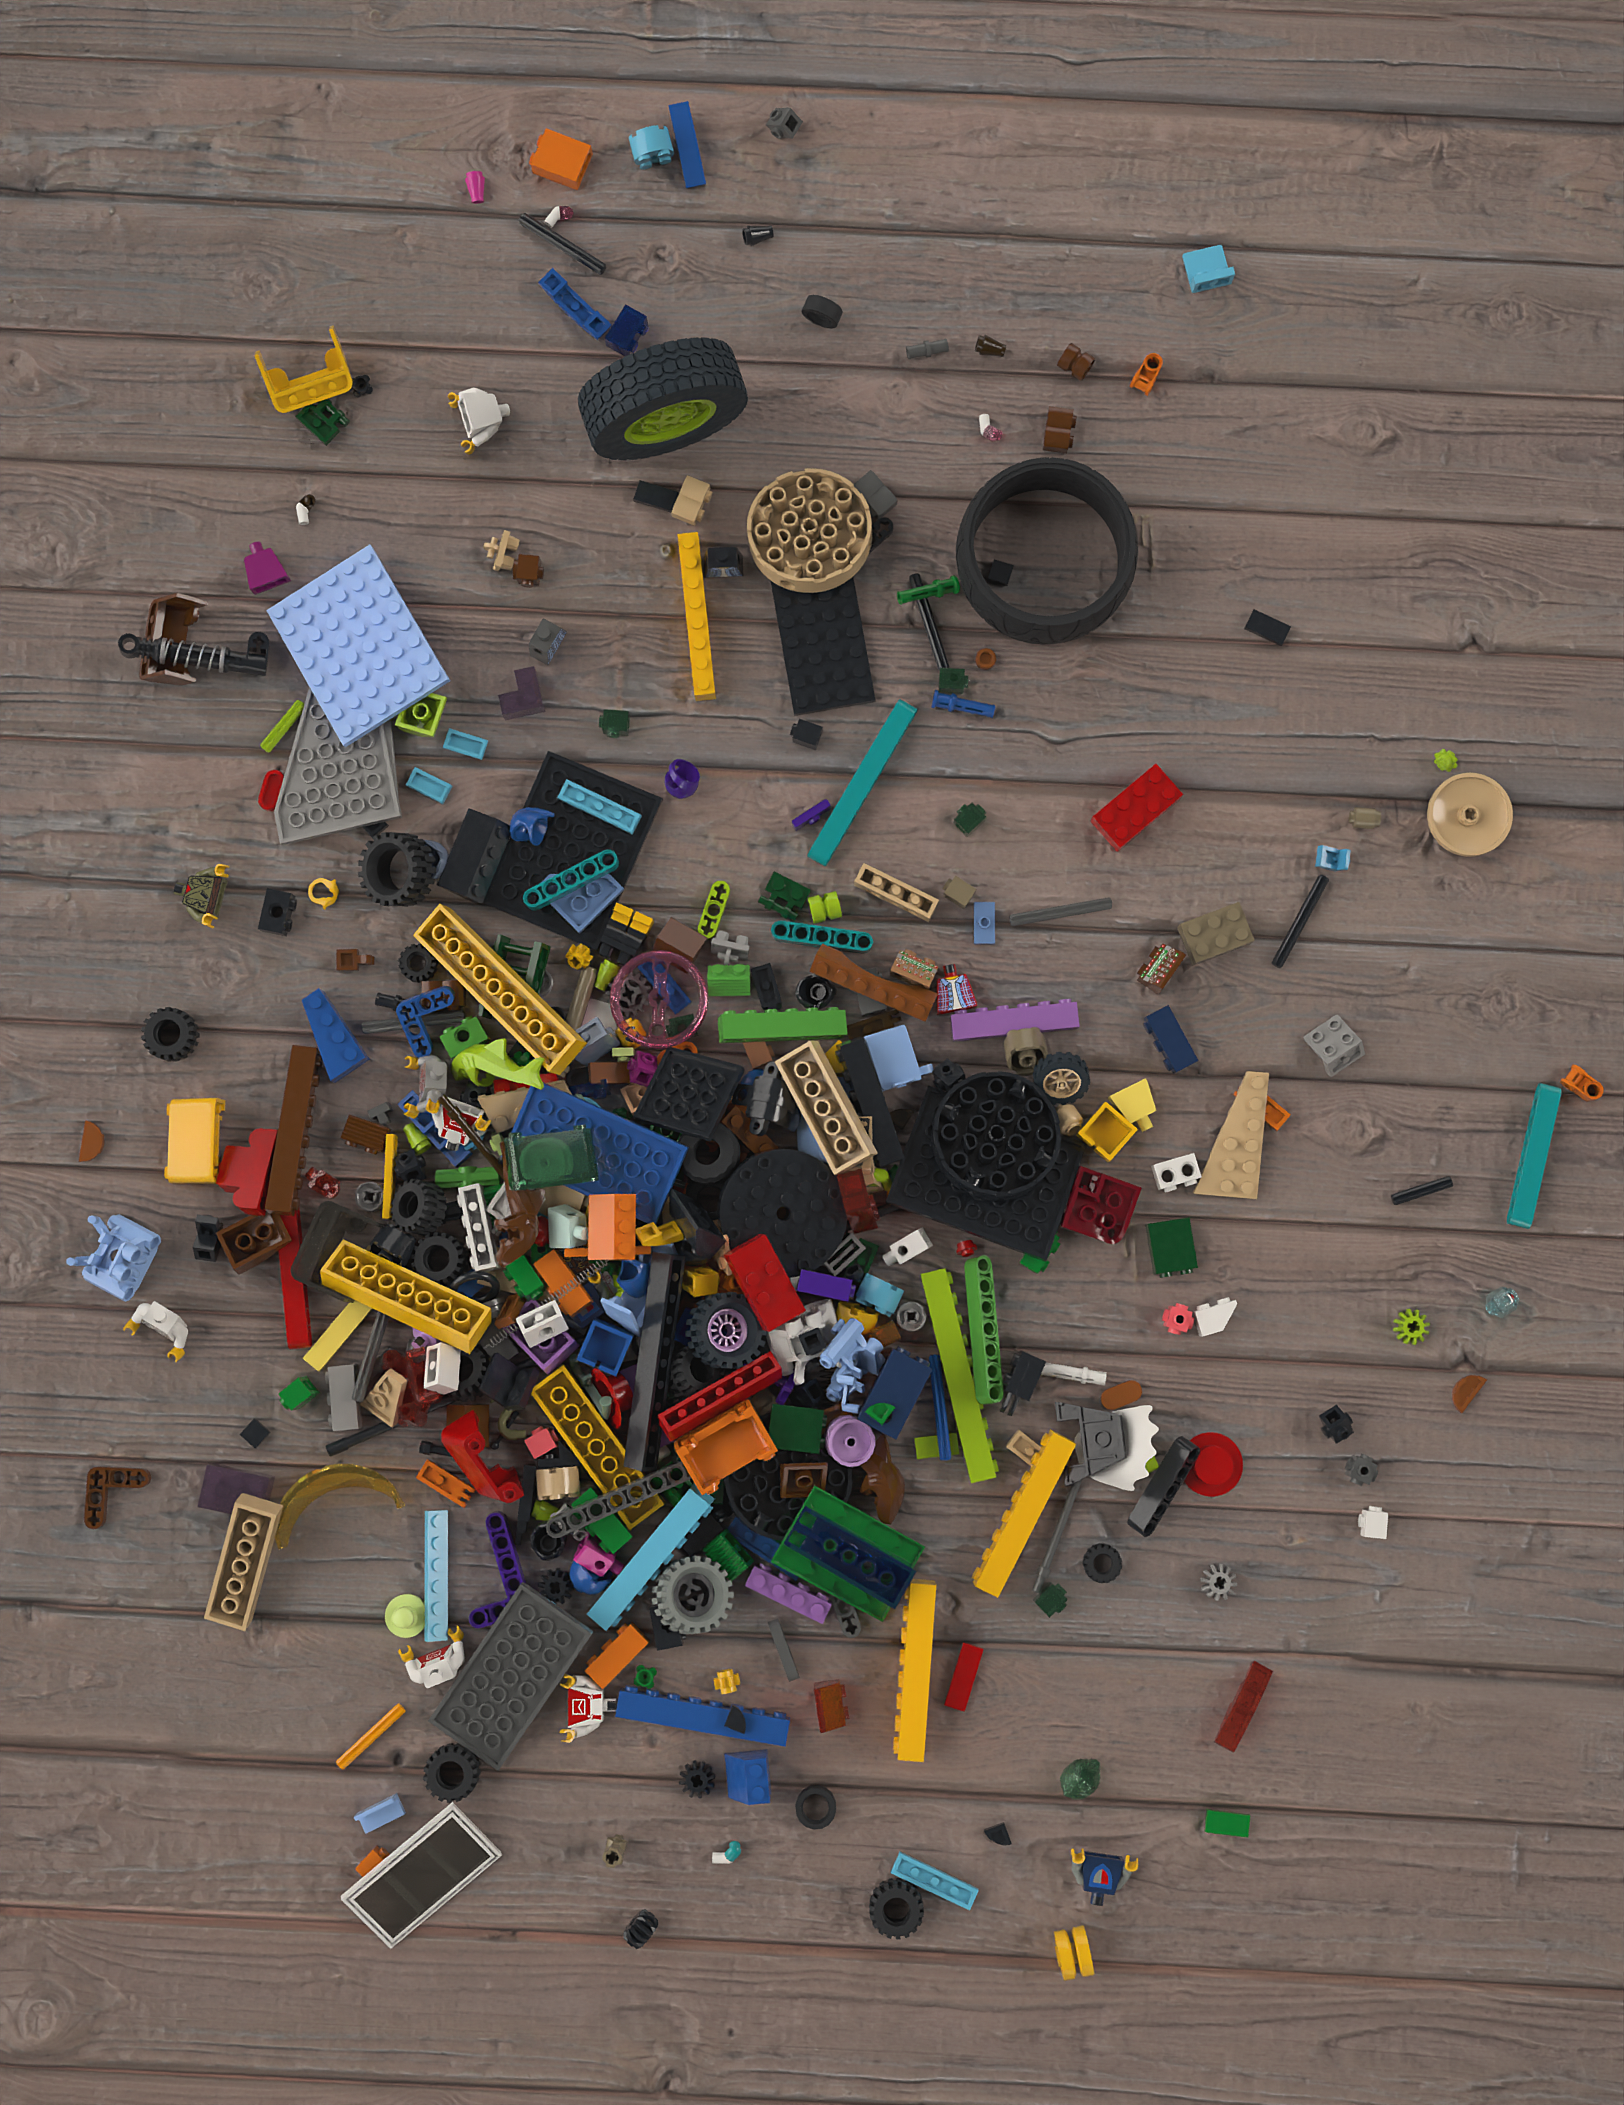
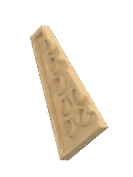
[1193,1071,1269,1199]

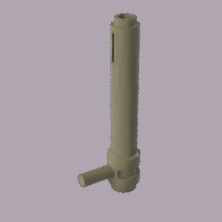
[548,966,598,1078]

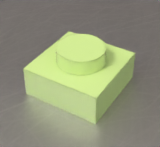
[612,1047,635,1062]
[489,1131,504,1156]

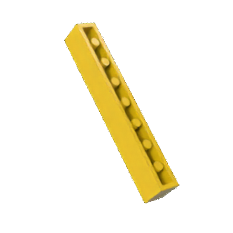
[677,532,716,701]
[972,1429,1076,1598]

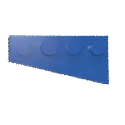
[302,988,370,1083]

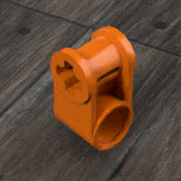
[1129,353,1163,396]
[1560,1064,1604,1102]

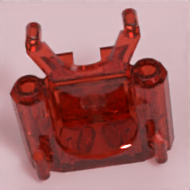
[382,1346,443,1427]

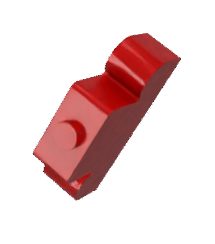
[216,1128,278,1216]

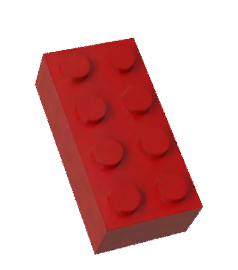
[1090,764,1184,852]

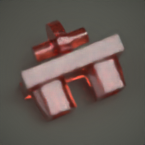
[305,1166,341,1199]

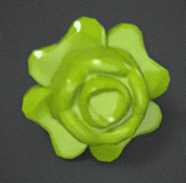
[1434,749,1458,772]

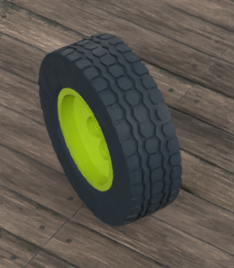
[578,337,748,460]

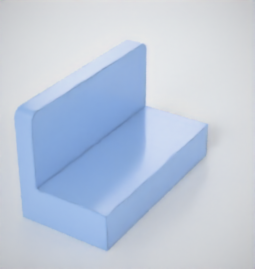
[354,1793,406,1834]

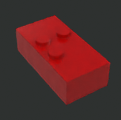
[723,1234,806,1332]

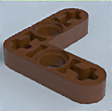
[84,1466,151,1529]

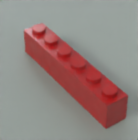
[658,1351,782,1442]

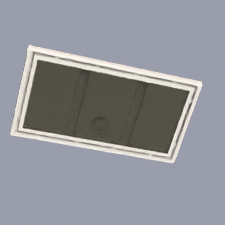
[341,1802,502,1949]

